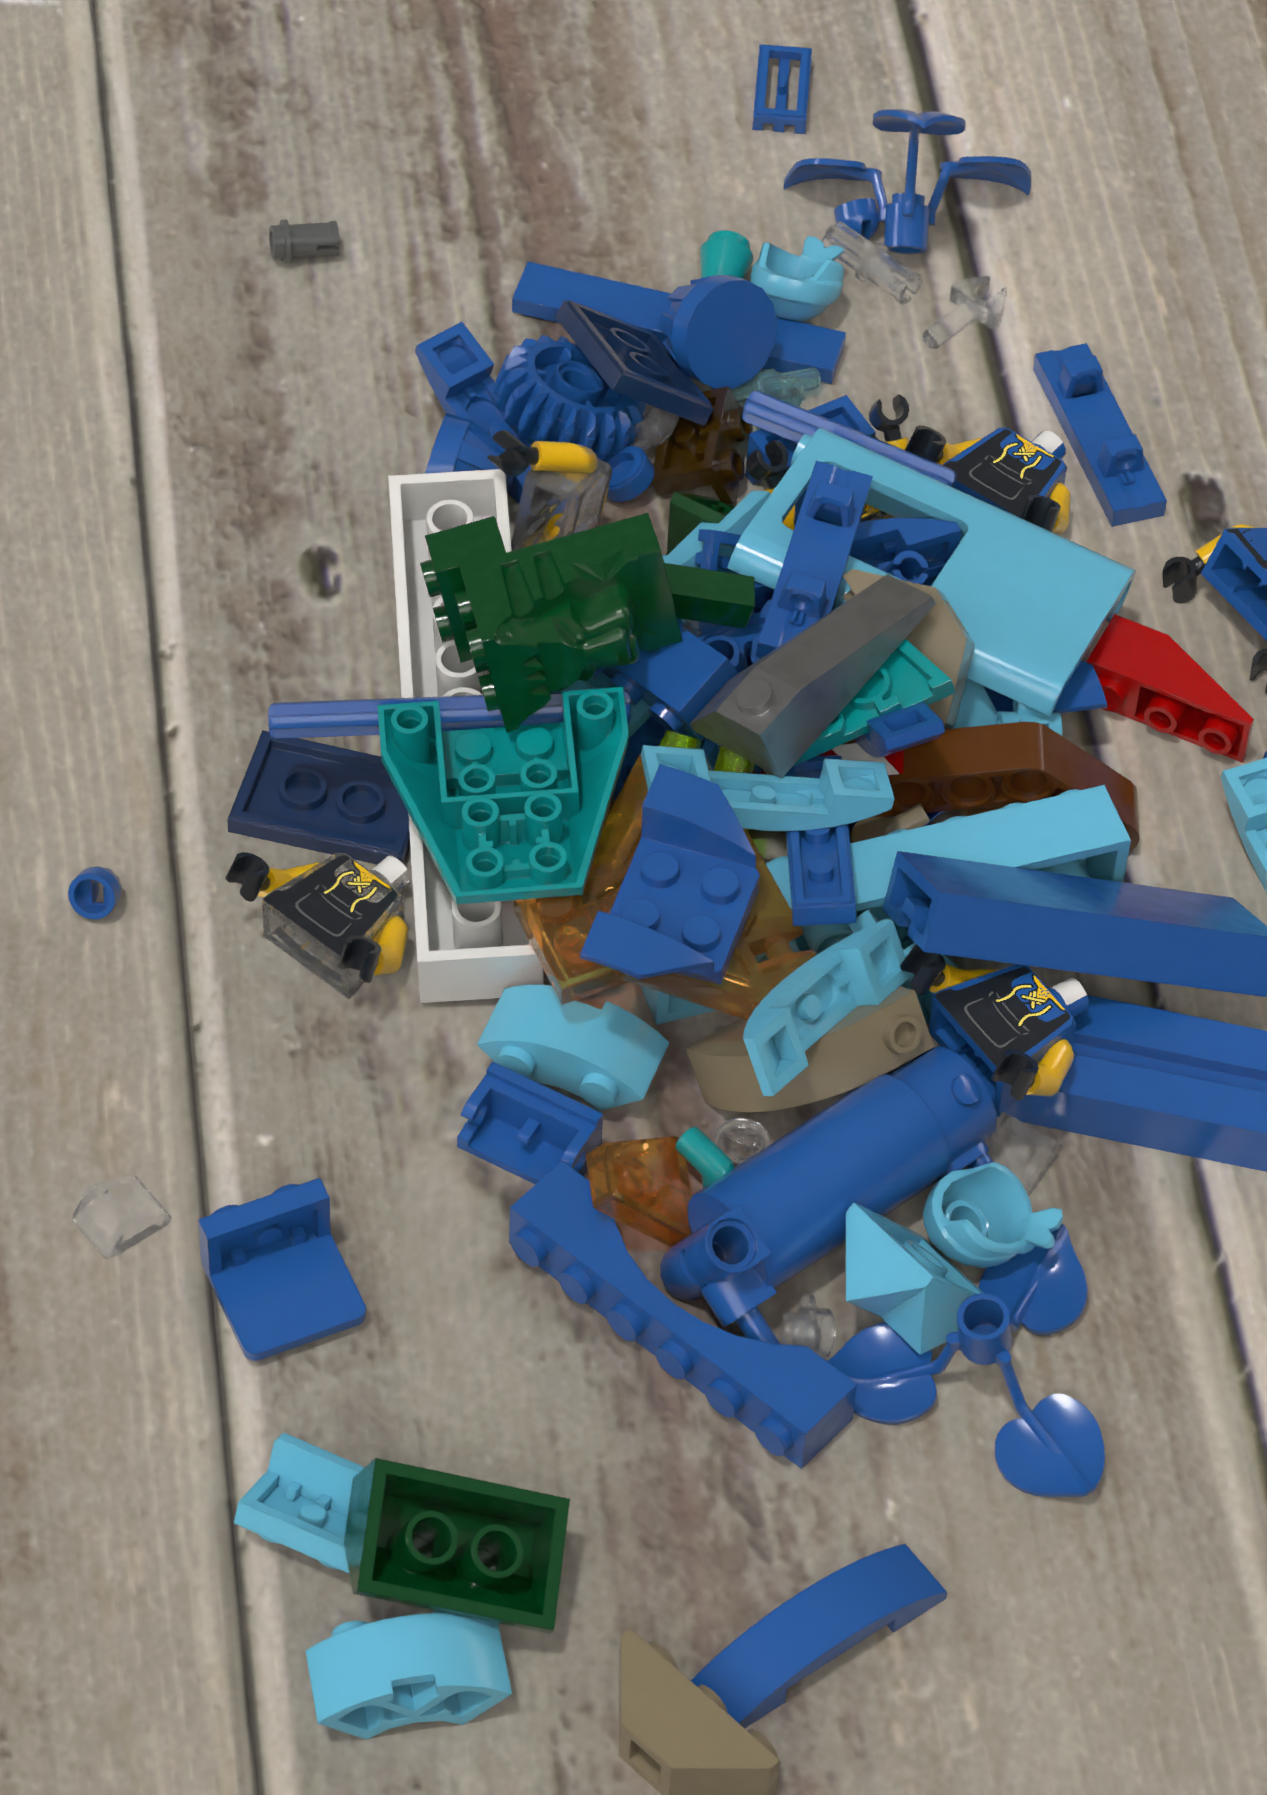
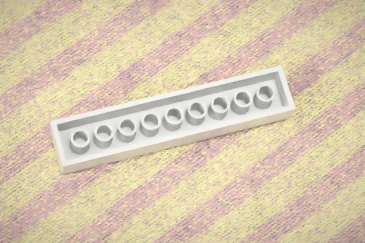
[388,469,544,1003]

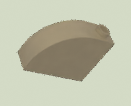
[686,986,934,1112]

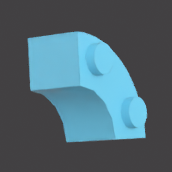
[477,985,670,1111]
[306,1611,512,1740]

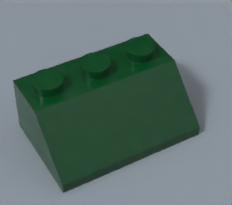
[344,1458,570,1634]

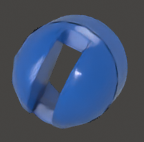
[833,198,879,242]
[68,866,122,919]

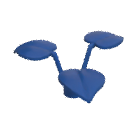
[783,109,1032,254]
[827,1224,1105,1497]

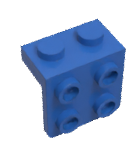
[198,1178,366,1361]

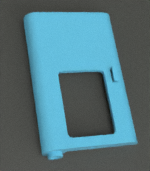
[727,428,1136,716]

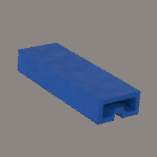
[882,851,1267,997]
[995,987,1267,1172]

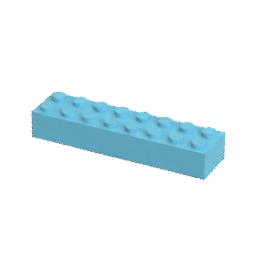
[638,785,1131,1025]

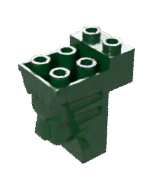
[420,513,683,733]

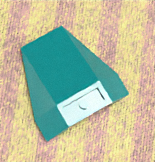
[377,687,629,905]

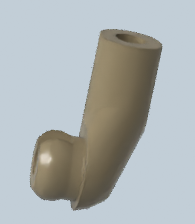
[850,803,930,843]

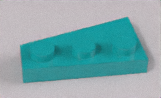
[792,639,956,767]

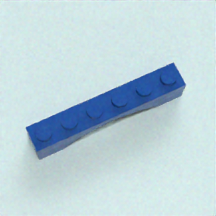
[509,1161,857,1469]

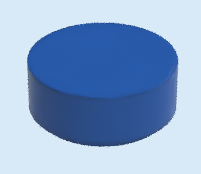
[595,446,655,502]

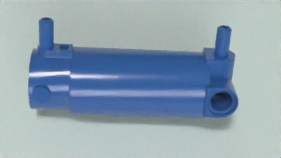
[660,1046,997,1344]

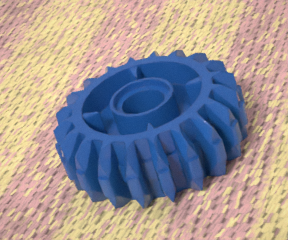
[494,335,647,463]

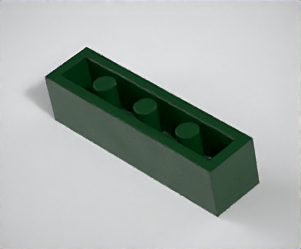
[664,563,755,629]

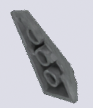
[690,574,936,779]

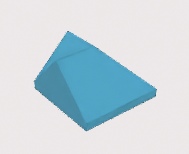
[846,1202,983,1355]

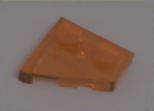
[585,1136,693,1248]

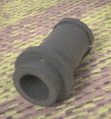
[269,219,340,263]

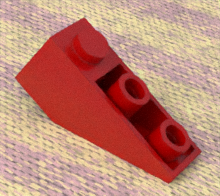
[1086,614,1254,763]

